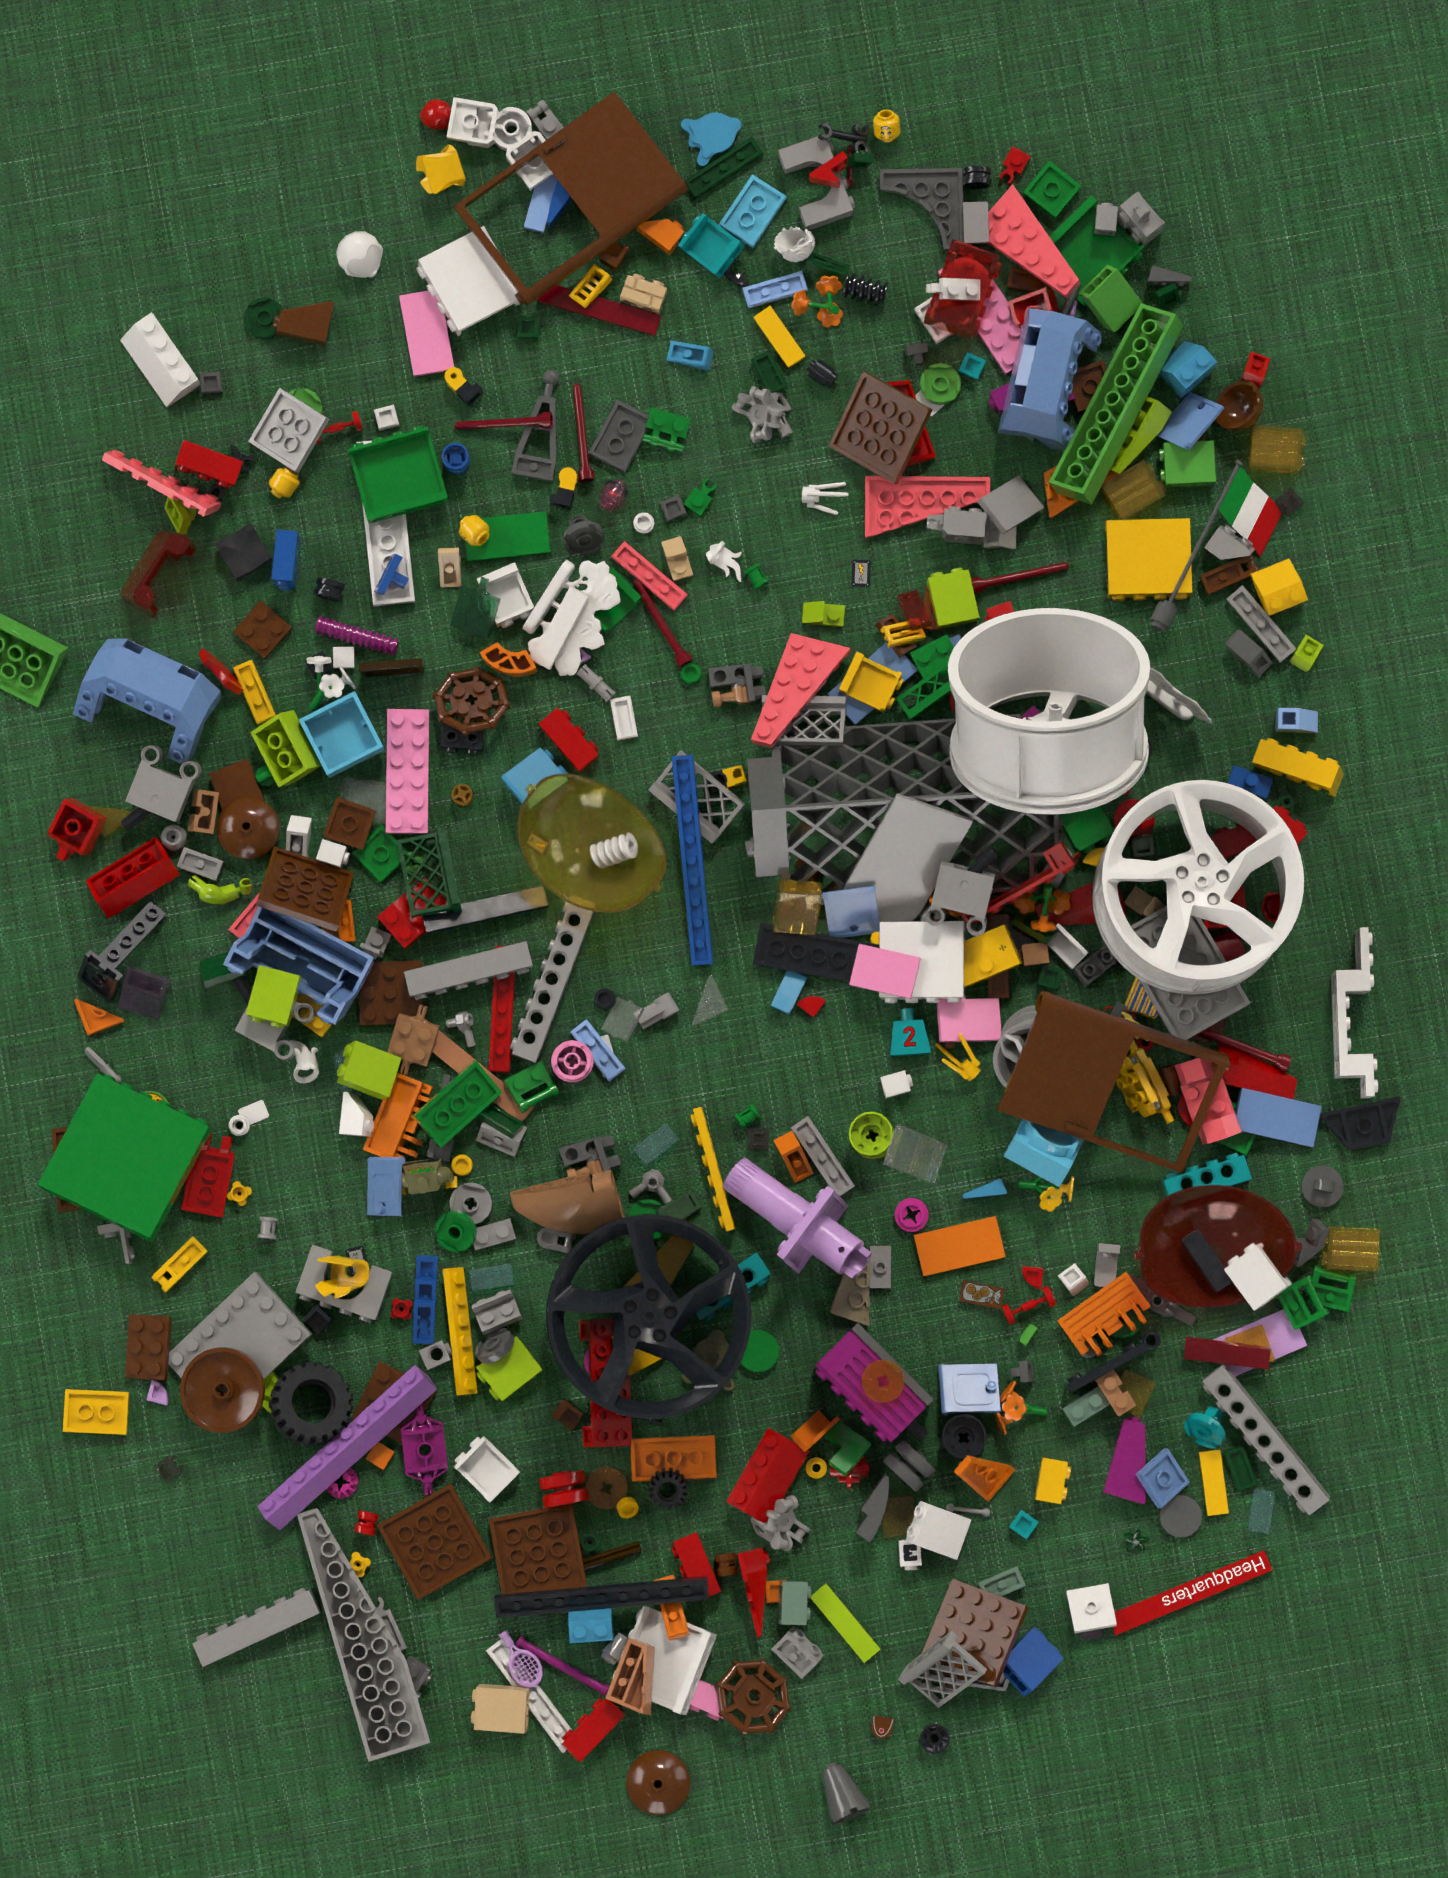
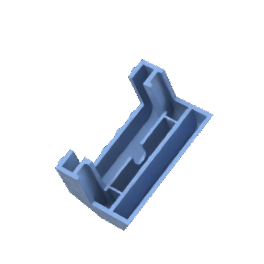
[998,308,1101,451]
[73,638,221,764]
[223,906,374,1024]

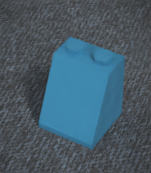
[1159,341,1217,399]
[501,747,568,814]
[568,1608,614,1643]

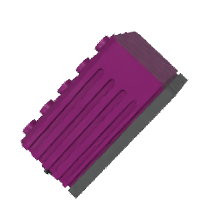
[814,1323,934,1442]

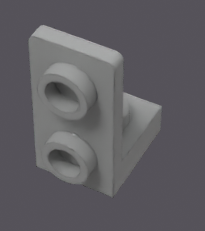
[360,927,392,960]
[97,1223,135,1264]
[1094,1243,1120,1287]

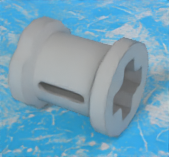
[257,1216,279,1239]

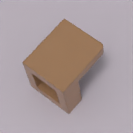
[1022,942,1049,967]

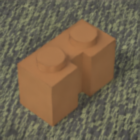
[188,789,219,834]
[1095,1369,1136,1417]

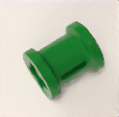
[744,563,770,590]
[734,1103,762,1130]

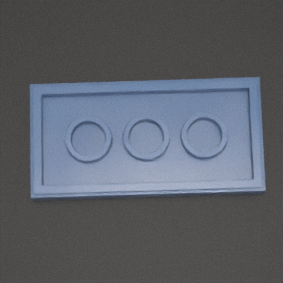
[828,642,918,725]
[1235,1088,1322,1147]

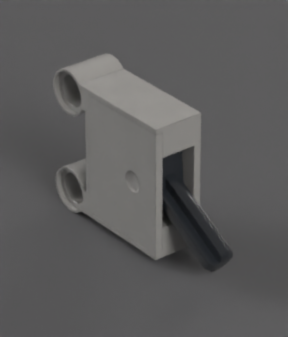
[121,745,202,830]
[926,847,998,936]
[233,976,315,1061]

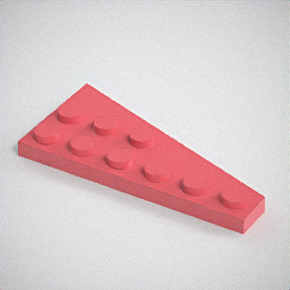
[988,184,1080,298]
[102,450,222,516]
[865,476,990,539]
[751,633,851,748]

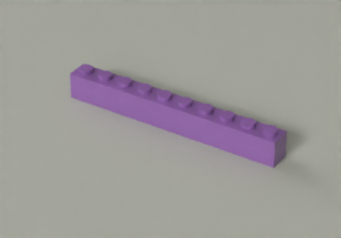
[258,1365,437,1530]

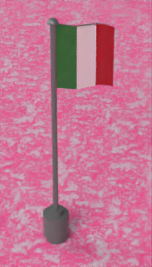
[1150,460,1282,632]

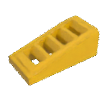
[569,264,612,308]

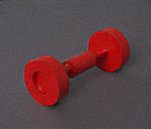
[315,411,363,445]
[1001,1286,1056,1326]

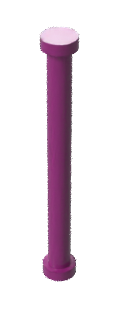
[515,1636,610,1697]

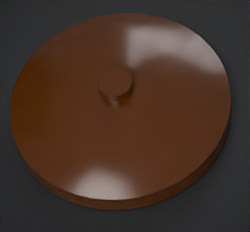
[180,1347,265,1433]

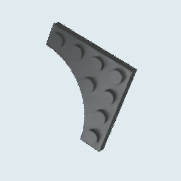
[879,168,964,251]

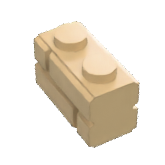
[620,274,667,315]

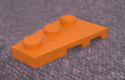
[954,1455,1016,1502]

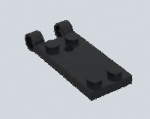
[1065,1332,1161,1392]

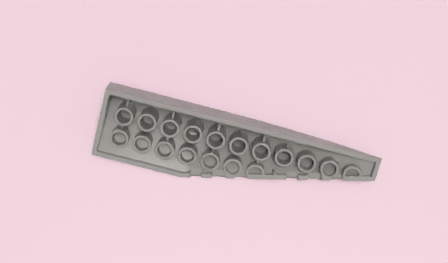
[297,1508,430,1762]

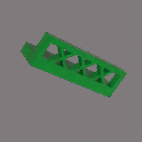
[896,661,952,720]

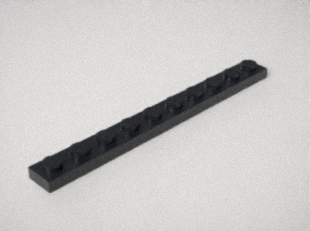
[494,1576,709,1618]

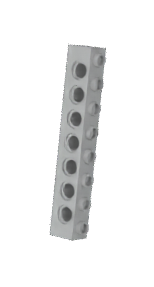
[510,897,596,1064]
[1203,1364,1330,1515]

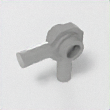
[629,1169,672,1204]

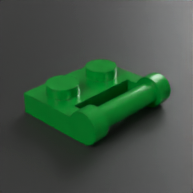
[504,1061,559,1113]
[1306,1266,1356,1312]
[1277,1276,1329,1330]

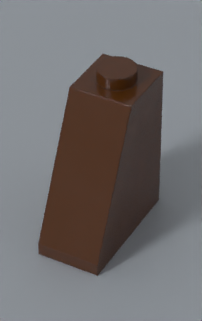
[273,301,334,346]

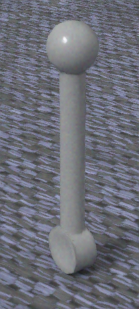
[946,1504,990,1517]

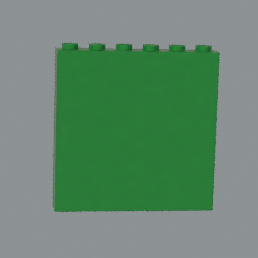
[37,1073,212,1243]

